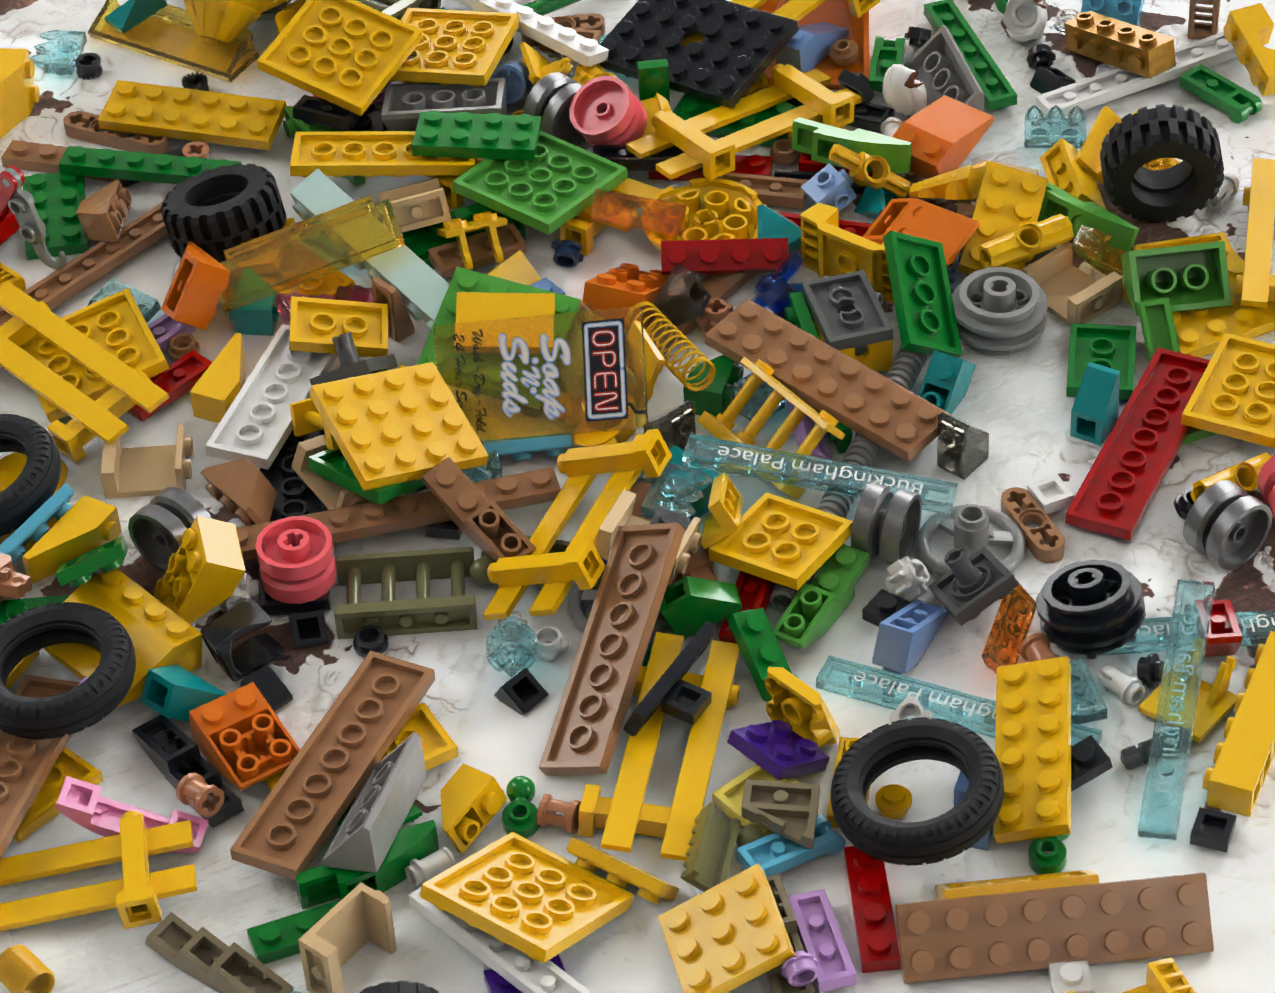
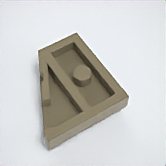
[741,779,820,849]

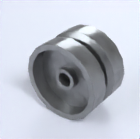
[523,72,585,146]
[1183,480,1273,571]
[851,482,922,564]
[128,487,212,573]

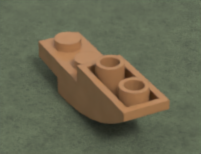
[422,457,536,562]

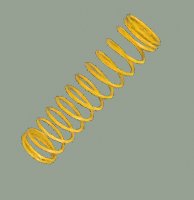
[626,301,716,392]

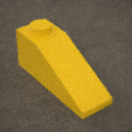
[190,332,246,423]
[22,495,122,584]

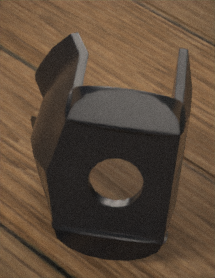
[200,598,292,682]

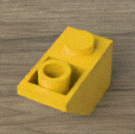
[440,763,508,854]

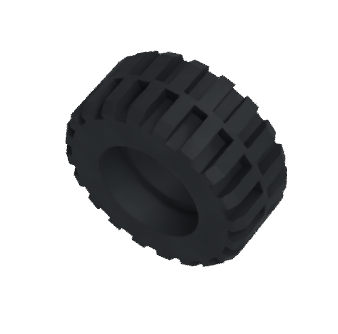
[1100,104,1224,223]
[161,163,286,263]

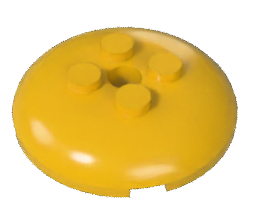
[643,178,766,251]

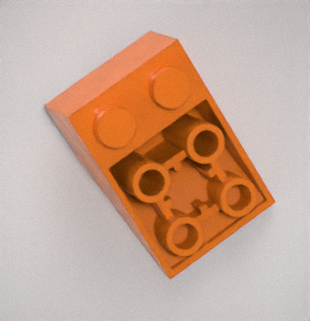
[863,198,980,267]
[161,241,231,330]
[582,263,678,330]
[189,682,300,791]

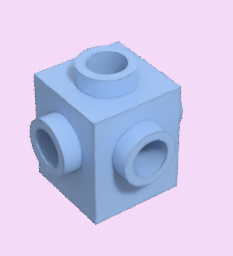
[801,163,857,212]

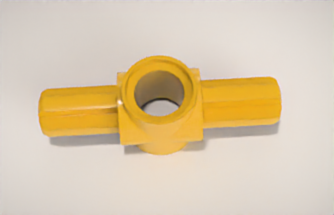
[828,144,911,198]

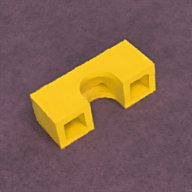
[1223,3,1275,97]

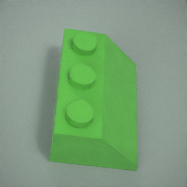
[1121,241,1232,316]

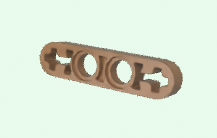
[63,111,170,154]

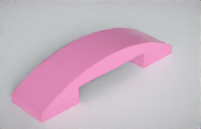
[55,776,209,853]

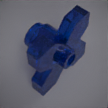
[751,251,804,313]

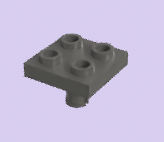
[309,332,398,385]
[928,546,1019,626]

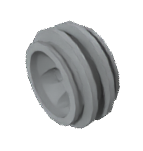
[952,267,1048,355]

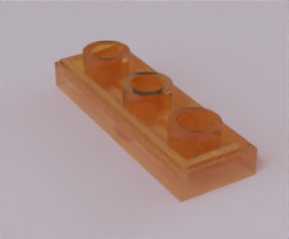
[590,189,687,236]
[981,581,1037,674]

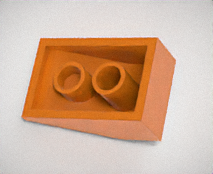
[892,95,995,179]

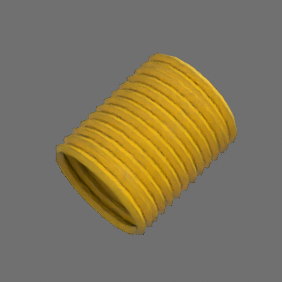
[0,945,55,993]

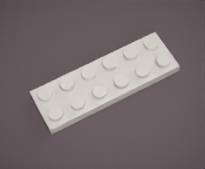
[205,324,338,470]

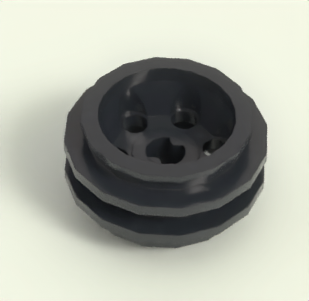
[1036,560,1146,655]

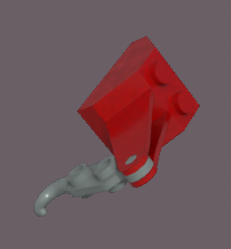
[0,165,67,270]

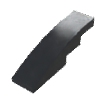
[131,715,244,828]

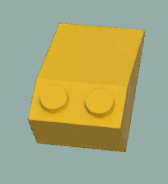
[0,48,40,139]

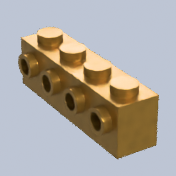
[1064,11,1176,79]

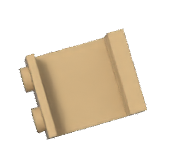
[378,177,451,235]
[1022,242,1123,327]
[100,424,194,499]
[291,434,369,510]
[595,489,702,585]
[298,883,397,993]

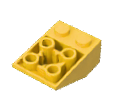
[154,516,245,624]

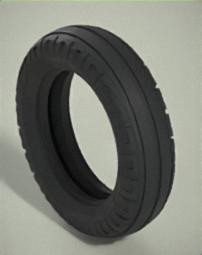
[0,414,61,537]
[0,602,136,739]
[831,717,1004,866]

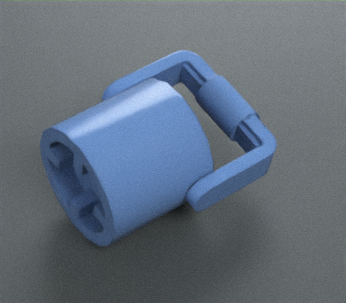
[490,61,534,103]

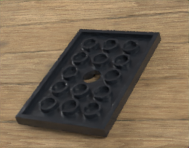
[599,0,799,108]

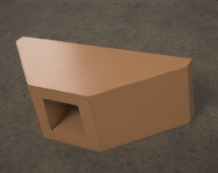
[76,179,132,242]
[200,458,277,526]

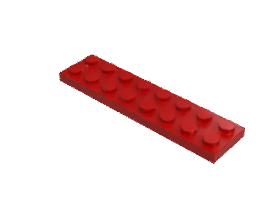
[1065,347,1210,541]

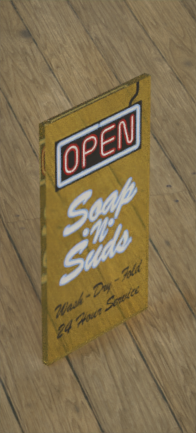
[433,306,649,442]

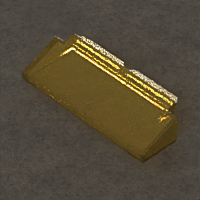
[87,0,260,82]
[220,195,405,313]

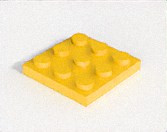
[708,492,853,590]
[658,863,796,993]

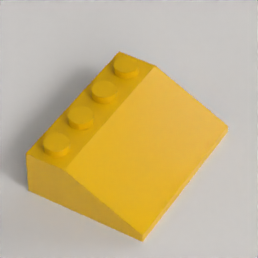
[43,568,202,708]

